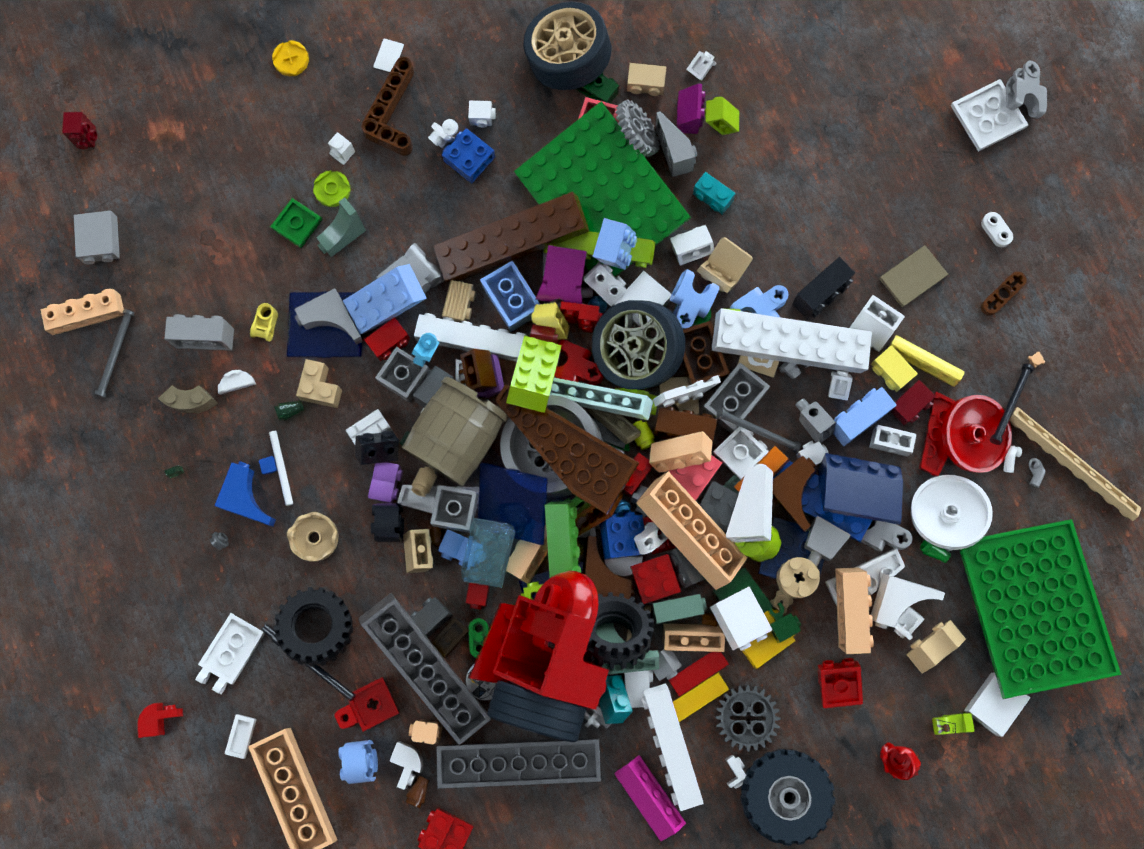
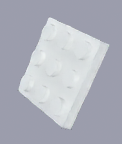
[951,79,1028,152]

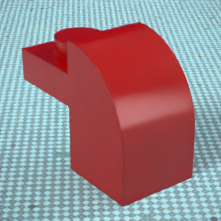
[138,703,183,738]

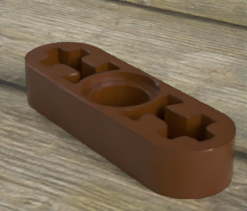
[981,272,1027,316]

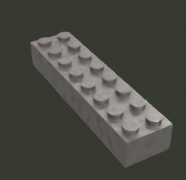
[358,593,491,745]
[437,738,601,789]

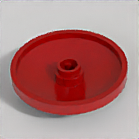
[942,395,1012,473]

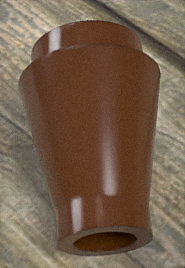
[405,776,430,808]

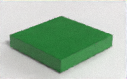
[270,198,323,248]

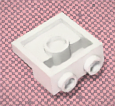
[713,426,768,480]

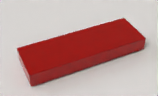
[668,652,729,696]

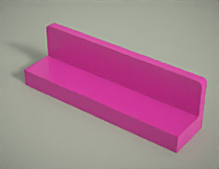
[614,755,686,841]

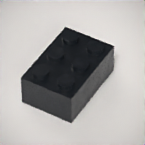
[792,256,855,320]

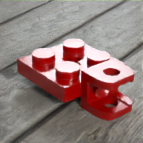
[334,677,400,732]

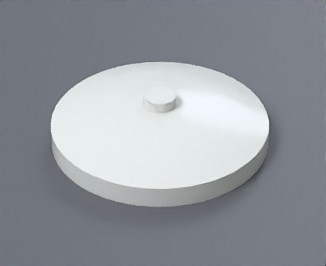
[911,475,992,550]

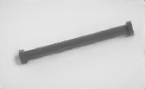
[94,309,135,398]
[716,408,801,453]

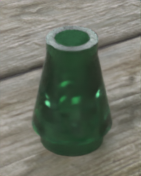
[274,400,304,421]

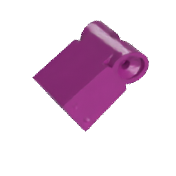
[535,245,587,304]

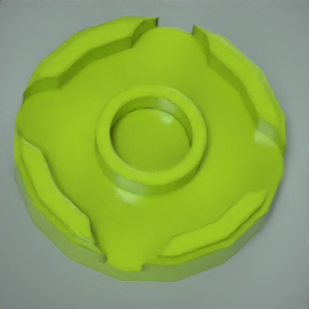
[313,171,351,207]

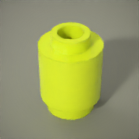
[633,420,655,450]

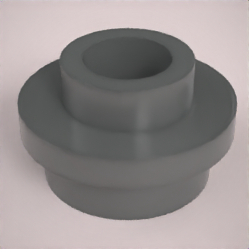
[210,532,229,550]

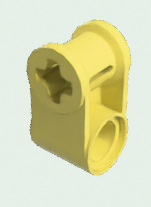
[250,303,278,342]

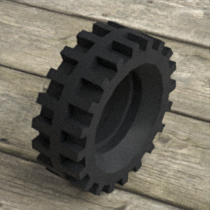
[274,587,353,667]
[585,592,654,669]

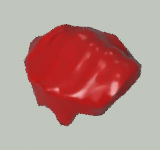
[880,742,921,780]

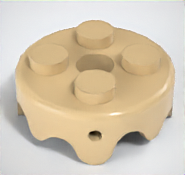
[287,512,339,562]

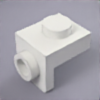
[894,606,924,640]
[725,755,746,789]

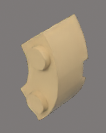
[906,620,966,674]

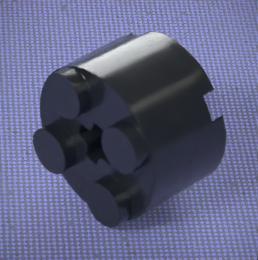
[371,503,404,542]

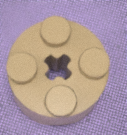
[776,557,820,599]

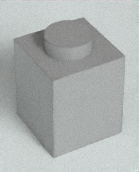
[653,649,682,681]

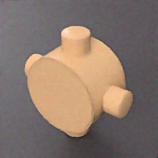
[1028,352,1045,368]

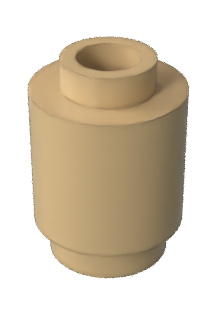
[411,467,437,497]

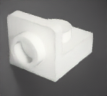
[686,51,716,81]
[828,370,853,400]

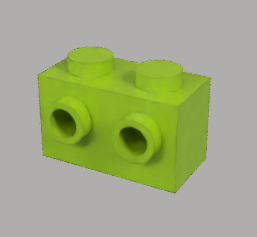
[705,97,739,135]

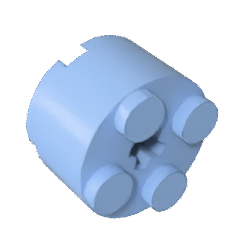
[339,740,378,784]

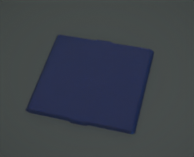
[287,291,362,358]
[477,463,548,545]

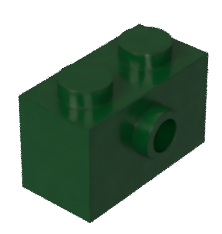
[576,73,619,104]

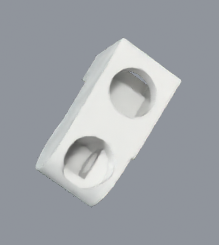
[634,522,668,554]

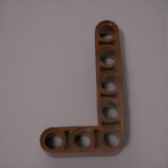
[361,57,414,156]

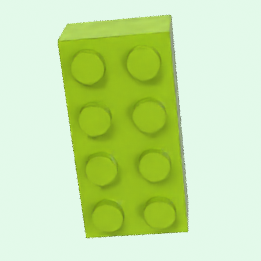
[506,336,562,413]

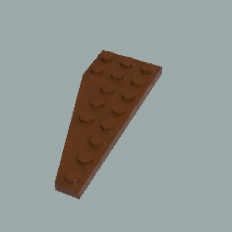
[496,384,639,515]

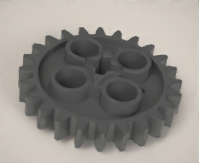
[715,685,781,752]

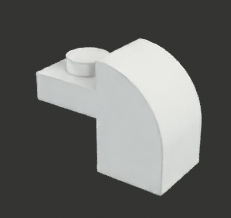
[389,741,423,790]

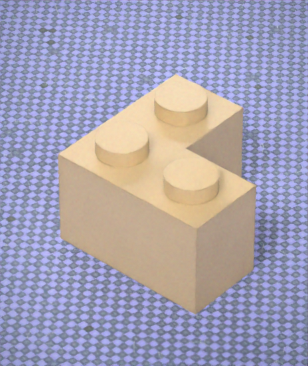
[296,359,342,408]

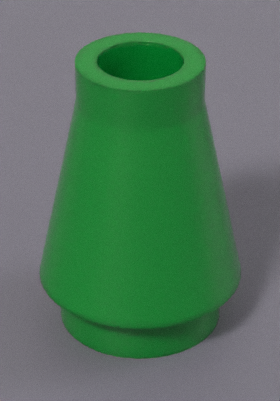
[920,539,951,563]

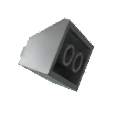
[410,597,453,638]

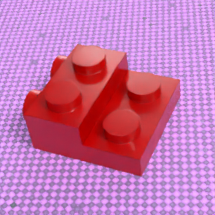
[560,301,603,333]
[817,658,863,708]
[417,807,474,849]

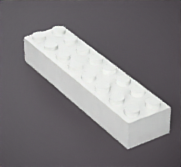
[712,308,872,373]

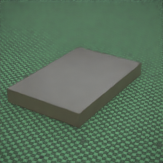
[879,245,948,308]

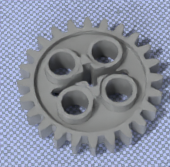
[615,100,660,157]

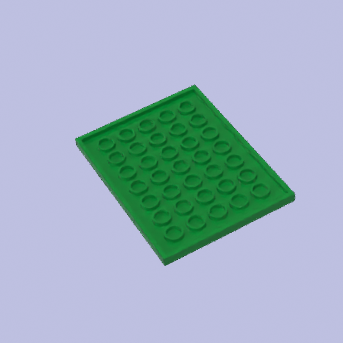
[514,101,691,277]
[959,519,1121,699]

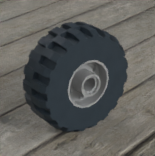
[740,749,835,846]

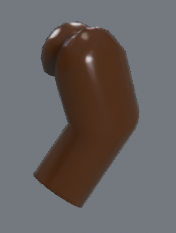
[430,526,444,547]

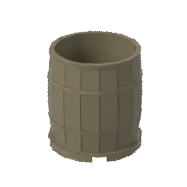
[401,377,509,487]

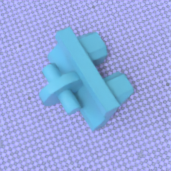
[412,333,440,367]

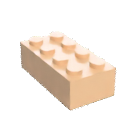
[835,568,874,654]

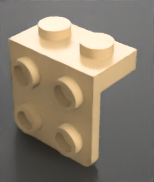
[697,237,753,293]

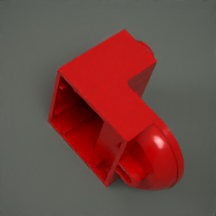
[493,571,609,710]

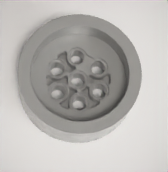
[500,395,603,498]

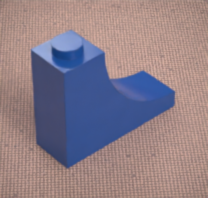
[215,461,276,527]

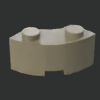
[158,385,218,413]

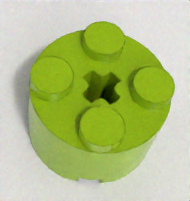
[735,525,781,562]

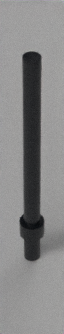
[262,624,356,701]

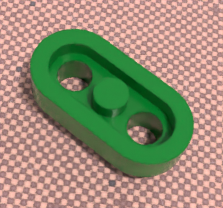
[469,618,489,658]

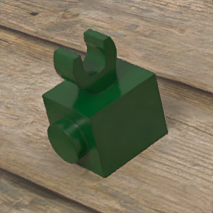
[768,603,801,643]

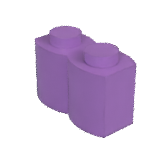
[368,462,403,503]

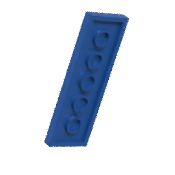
[772,461,872,542]

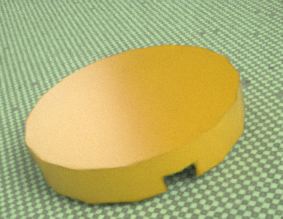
[272,40,309,76]

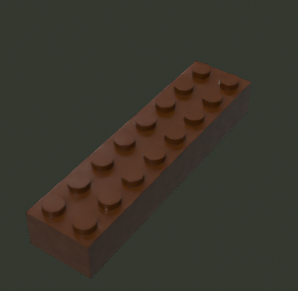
[434,192,590,283]

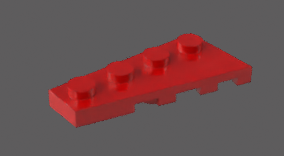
[919,392,956,477]
[468,603,515,684]

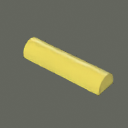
[887,335,965,387]

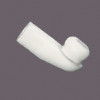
[1003,446,1022,473]

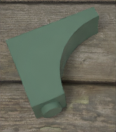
[316,197,366,257]
[595,623,659,674]

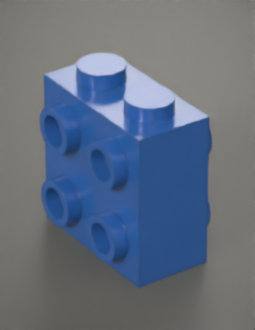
[442,128,495,184]
[600,512,648,560]

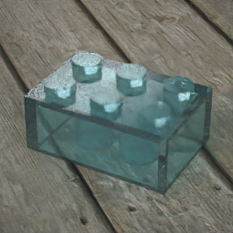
[460,518,515,588]

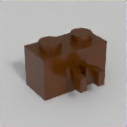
[458,349,497,392]

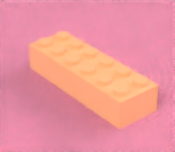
[636,471,747,590]
[248,728,337,849]

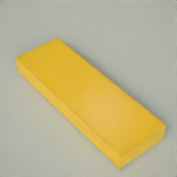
[673,672,729,722]

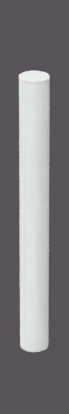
[269,431,293,506]

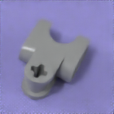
[1006,61,1047,119]
[861,520,912,552]

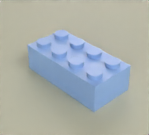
[343,264,427,334]

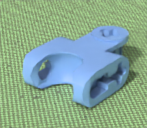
[670,269,719,328]
[730,285,788,318]

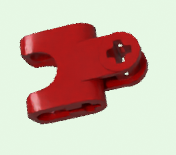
[554,339,603,386]

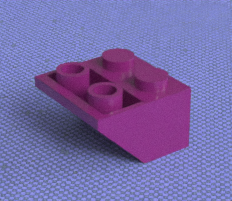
[676,84,705,134]

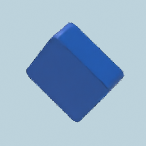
[259,456,278,475]

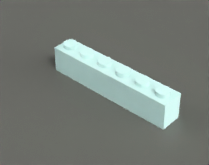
[550,378,653,420]

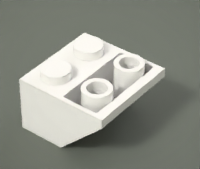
[850,295,905,352]

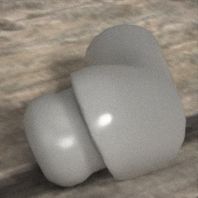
[1029,458,1046,488]

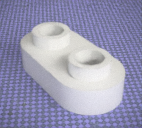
[981,212,1013,247]

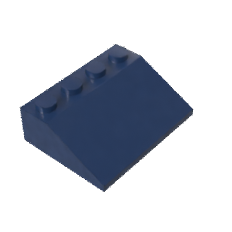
[818,453,903,525]

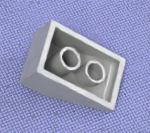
[655,112,697,177]

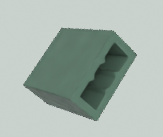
[651,594,707,625]

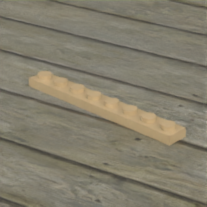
[1010,407,1141,521]

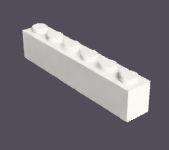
[414,313,528,362]
[641,683,704,811]

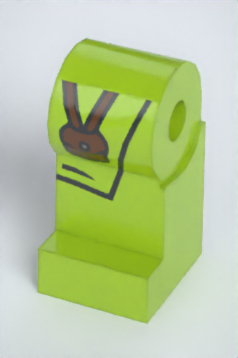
[932,713,975,735]

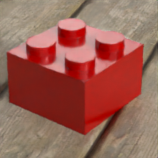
[630,554,681,604]

